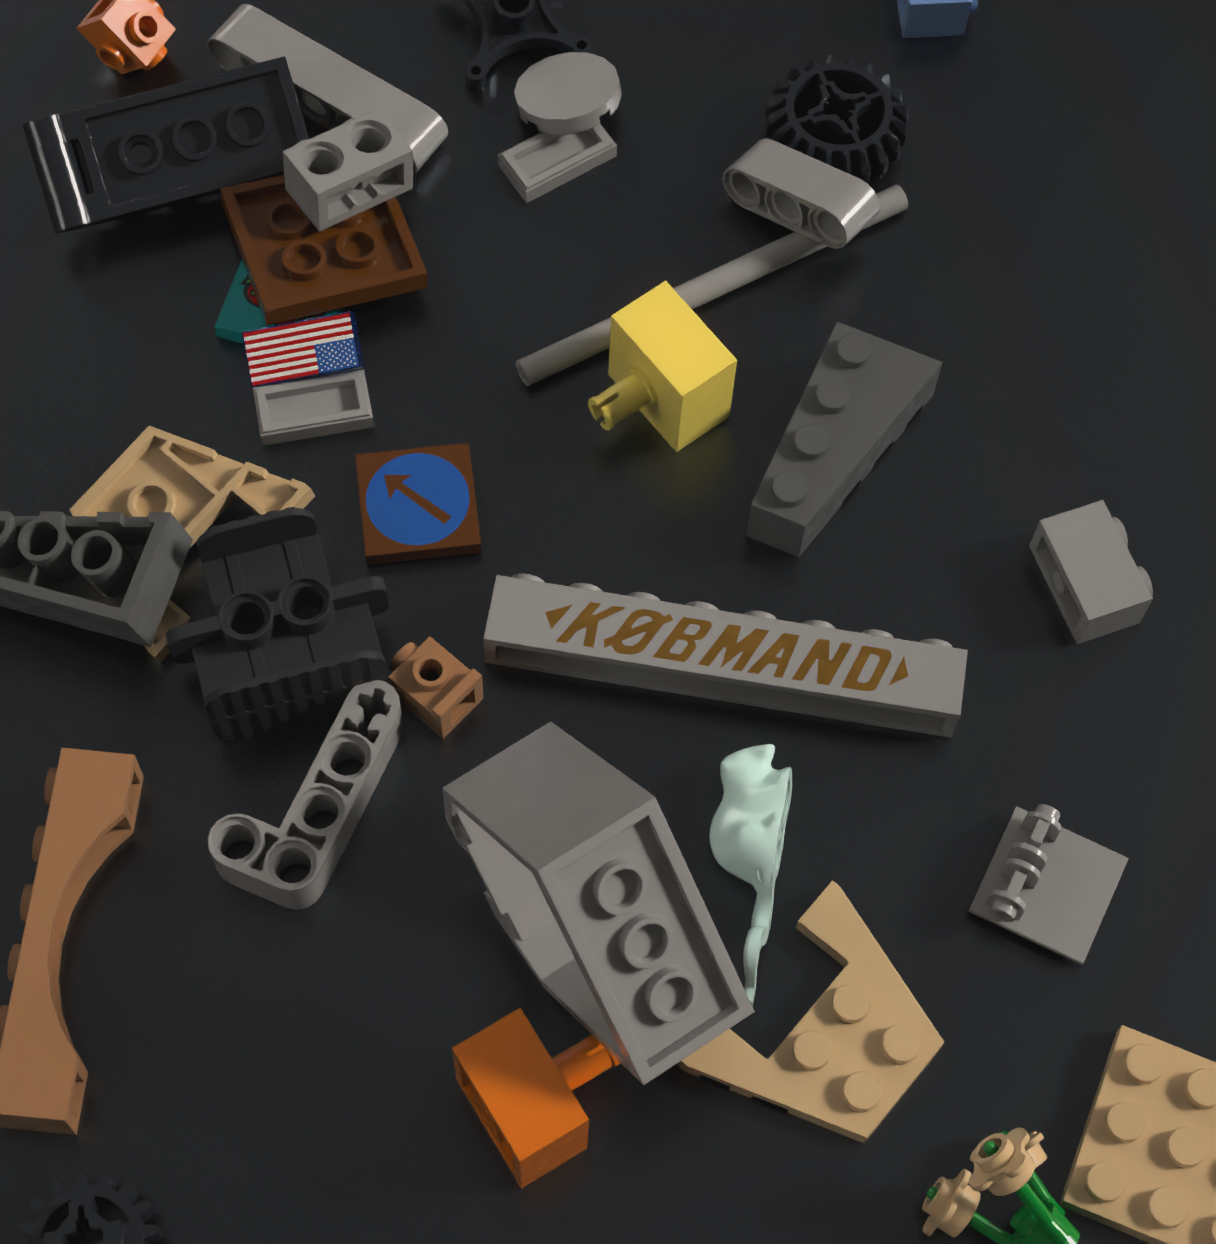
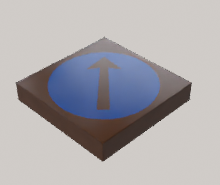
[355,443,482,565]

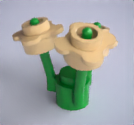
[922,1127,1080,1244]

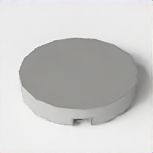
[514,52,622,135]

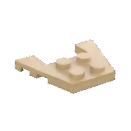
[69,426,315,664]
[678,880,944,1143]

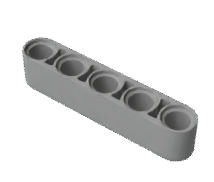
[207,4,448,174]

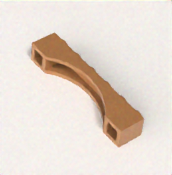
[0,748,144,1135]

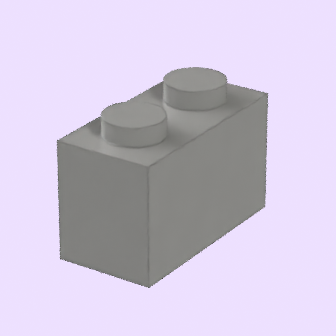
[1029,500,1153,644]

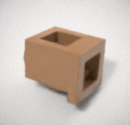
[388,636,484,739]

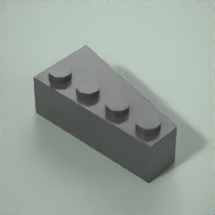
[746,322,943,557]
[0,511,193,647]

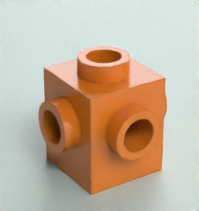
[76,0,176,75]

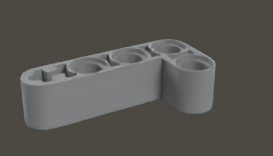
[208,680,404,910]

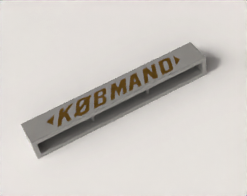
[483,574,968,738]

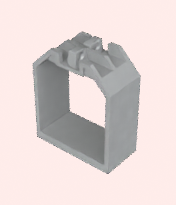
[442,722,755,1085]

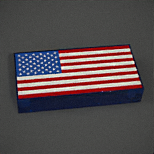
[241,311,364,388]

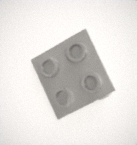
[969,804,1129,965]

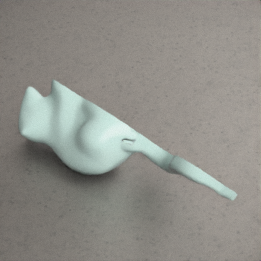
[709,744,792,1006]

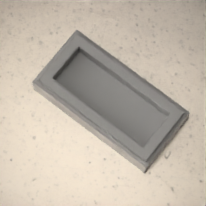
[498,124,617,203]
[253,369,374,446]

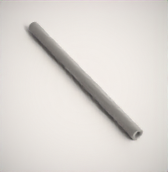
[515,185,908,386]

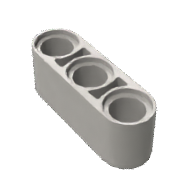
[722,138,880,249]

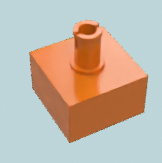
[452,1008,621,1189]

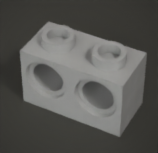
[283,109,413,232]

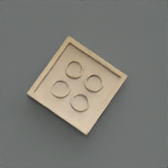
[1059,1025,1216,1244]

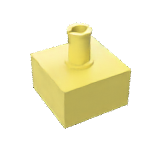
[588,280,737,453]

